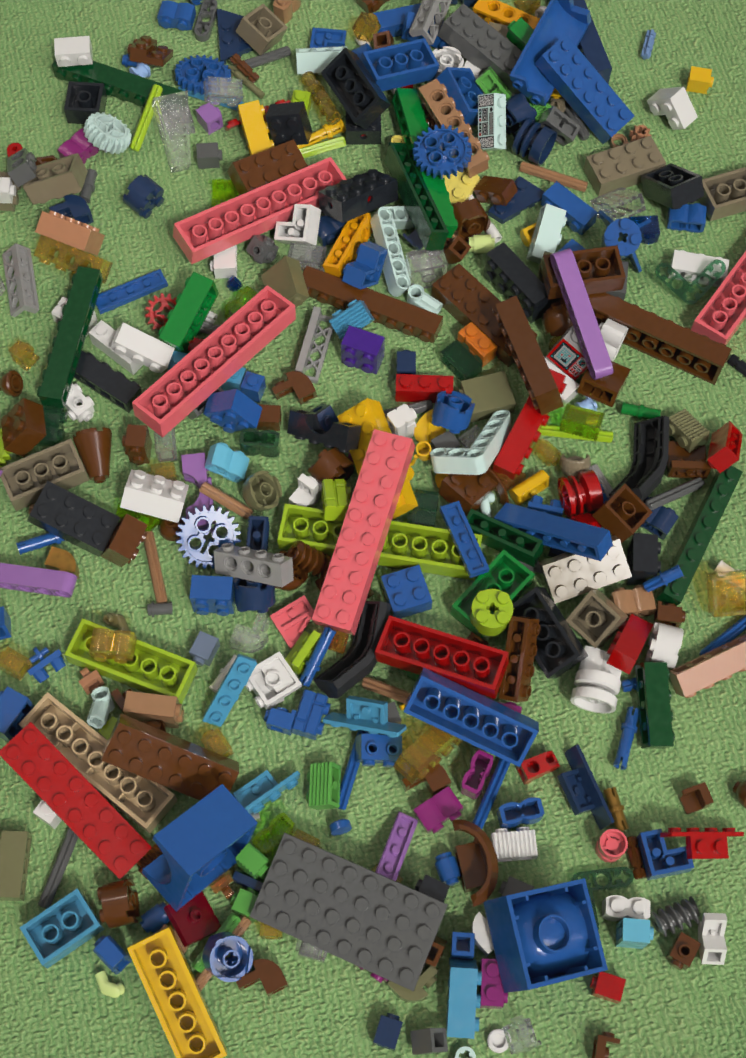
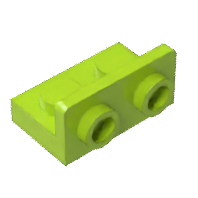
[285,630,321,675]

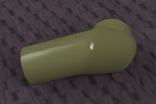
[103,613,131,636]

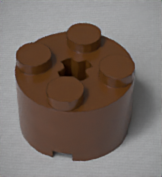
[453,198,491,242]
[308,447,355,485]
[97,878,140,928]

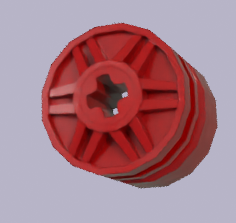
[557,470,603,518]

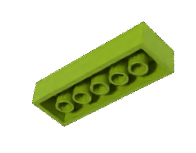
[64,618,198,704]

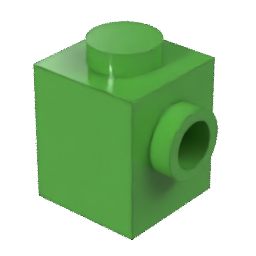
[230,887,259,923]

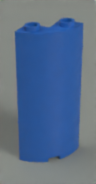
[509,0,591,106]

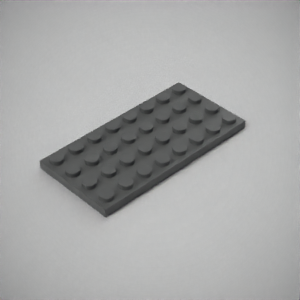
[249,833,449,991]

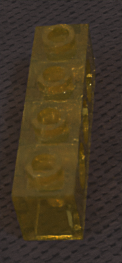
[34,235,113,283]

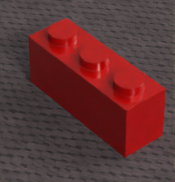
[395,374,454,403]
[707,421,743,473]
[607,614,654,674]

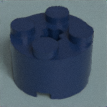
[506,93,537,137]
[123,174,164,219]
[234,578,276,613]

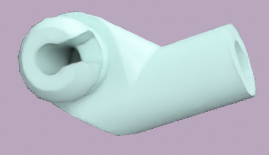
[480,492,495,517]

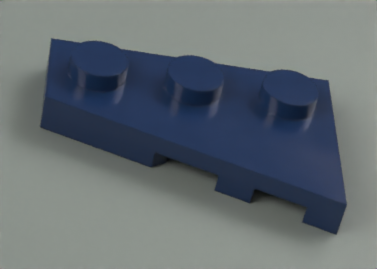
[488,176,545,224]

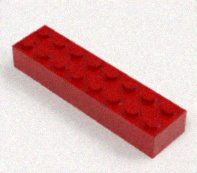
[0,722,152,879]

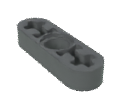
[194,0,218,42]

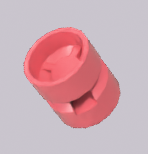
[595,829,628,863]

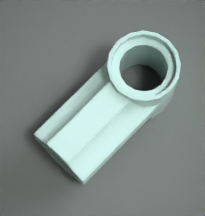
[407,284,443,314]
[87,686,115,729]

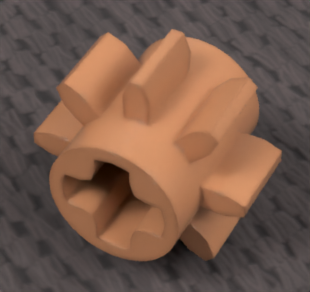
[629,125,652,142]

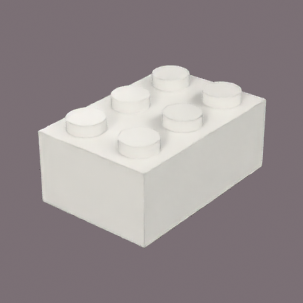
[120,469,189,523]

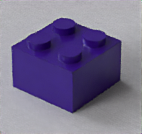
[341,325,385,375]

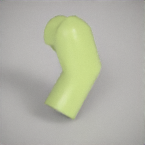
[95,971,125,998]

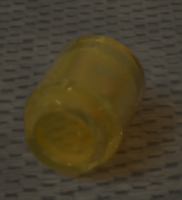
[532,438,561,467]

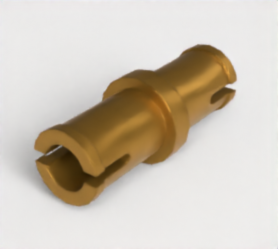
[603,787,629,831]

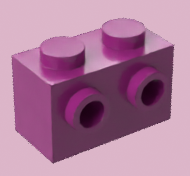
[479,958,508,1009]

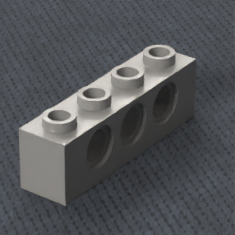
[214,543,294,587]

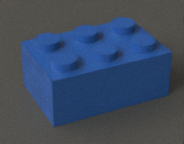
[436,67,483,125]

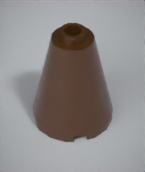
[72,427,112,483]

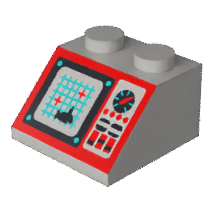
[545,325,588,381]

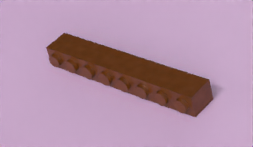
[303,266,443,344]

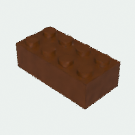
[227,139,308,195]
[541,245,626,300]

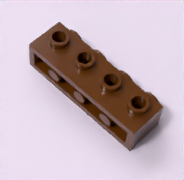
[499,616,540,702]

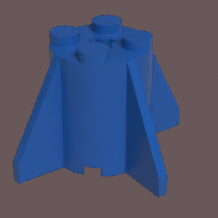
[598,210,652,273]

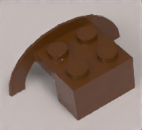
[438,467,509,517]
[452,819,499,907]

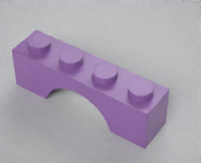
[181,453,216,532]

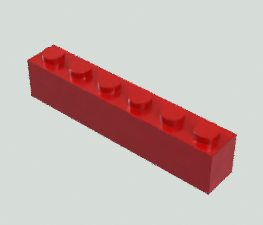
[493,369,567,480]

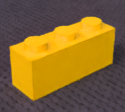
[237,100,275,156]

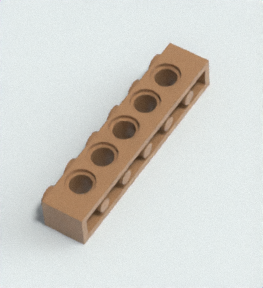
[418,79,490,178]

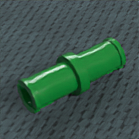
[621,402,661,420]

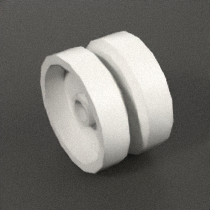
[570,669,621,714]

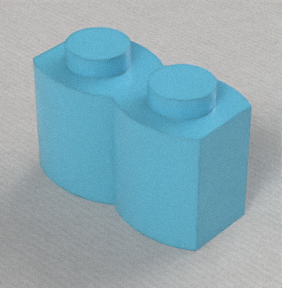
[205,442,250,483]

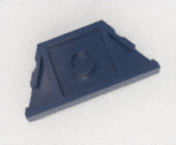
[217,9,254,64]

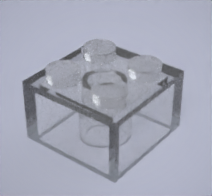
[406,249,448,289]

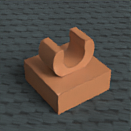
[78,667,105,695]

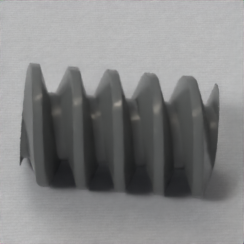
[650,896,700,937]

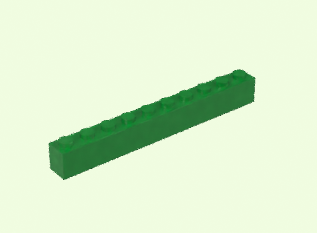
[392,88,458,238]

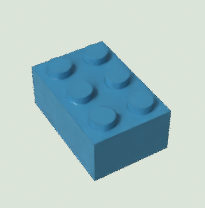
[20,888,104,969]

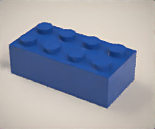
[360,38,440,91]

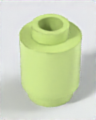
[469,234,495,253]

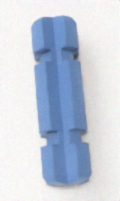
[641,29,656,60]

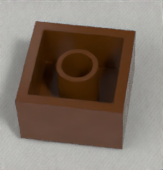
[1,398,46,457]
[592,484,653,543]
[100,513,148,568]

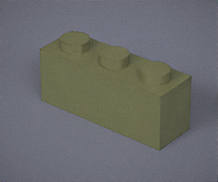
[0,831,32,901]

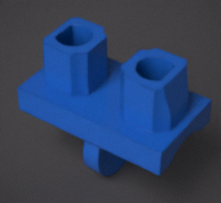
[527,495,564,517]
[27,647,66,683]

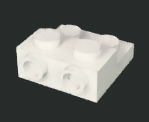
[245,651,302,711]

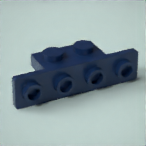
[557,744,614,830]

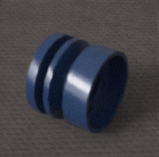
[512,118,557,166]

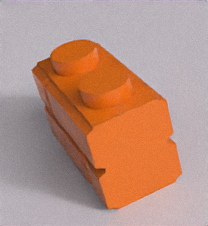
[457,322,498,367]

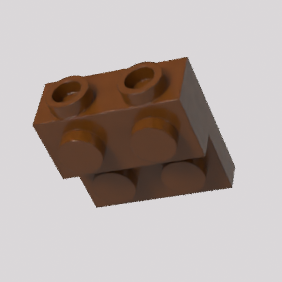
[127,36,173,67]

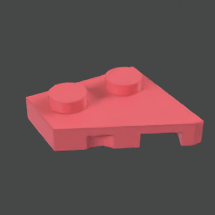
[270,595,314,650]

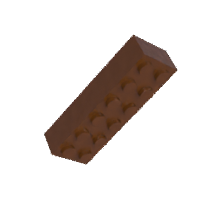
[431,263,537,368]
[494,296,564,415]
[101,714,239,800]

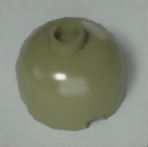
[242,471,282,511]

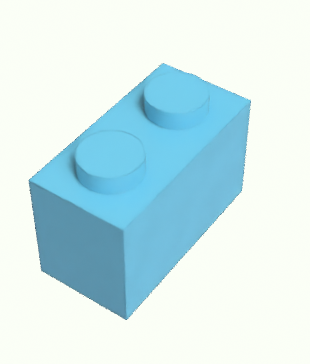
[616,918,654,949]

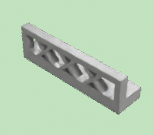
[409,0,452,45]
[2,243,39,317]
[295,306,334,384]

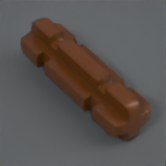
[230,53,259,83]
[627,836,646,880]

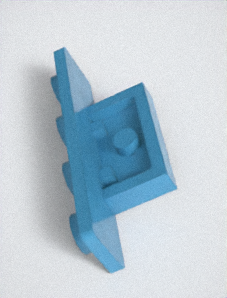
[202,654,257,727]
[323,696,406,738]
[232,770,300,815]

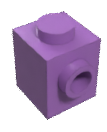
[196,102,223,135]

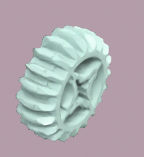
[83,112,132,154]

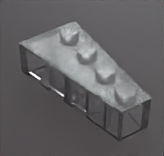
[151,90,191,173]

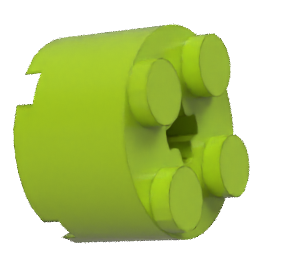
[470,589,513,636]

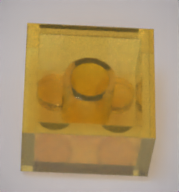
[707,570,746,617]

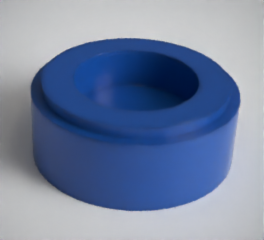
[329,819,352,836]

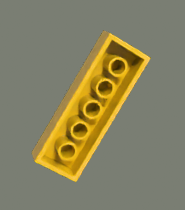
[337,398,418,520]
[127,925,227,1058]

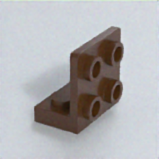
[667,441,711,479]

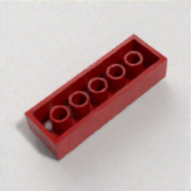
[375,615,509,699]

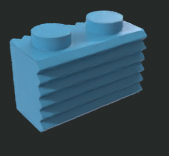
[329,299,375,340]

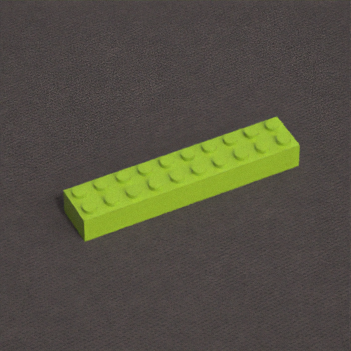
[277,504,482,581]

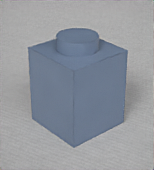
[189,631,220,666]

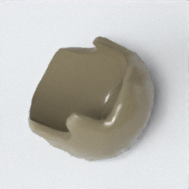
[560,454,591,479]

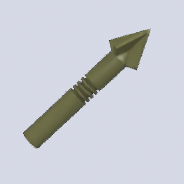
[228,65,265,99]

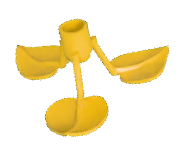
[407,409,449,489]

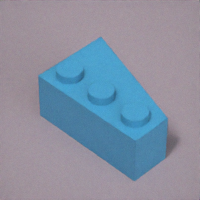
[446,958,482,1039]

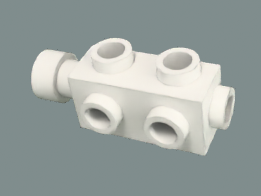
[65,383,95,423]

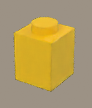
[686,66,714,94]

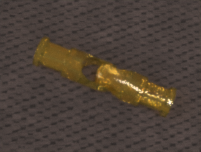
[301,71,341,125]

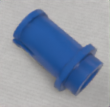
[122,53,138,68]

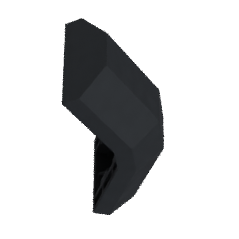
[609,416,669,502]
[314,601,391,699]

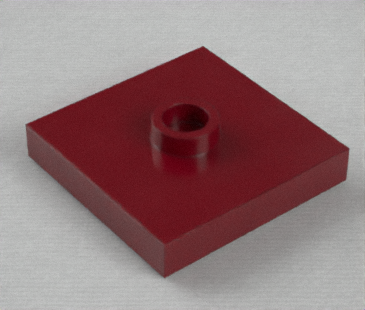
[164,892,221,947]

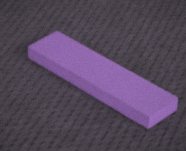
[375,811,418,881]

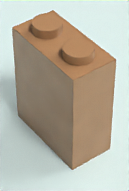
[123,691,184,728]

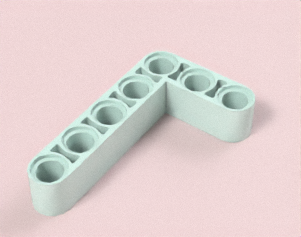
[370,206,415,297]
[430,410,512,475]

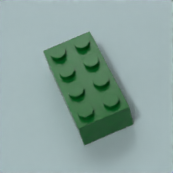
[158,271,219,354]
[450,550,535,638]

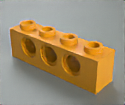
[473,0,540,29]
[323,213,373,279]

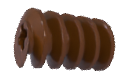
[286,541,331,579]

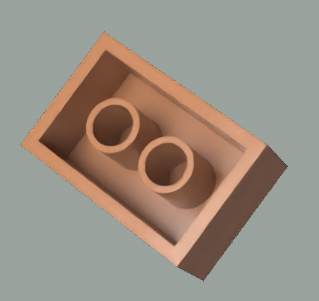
[35,210,105,256]

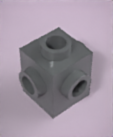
[246,235,279,264]

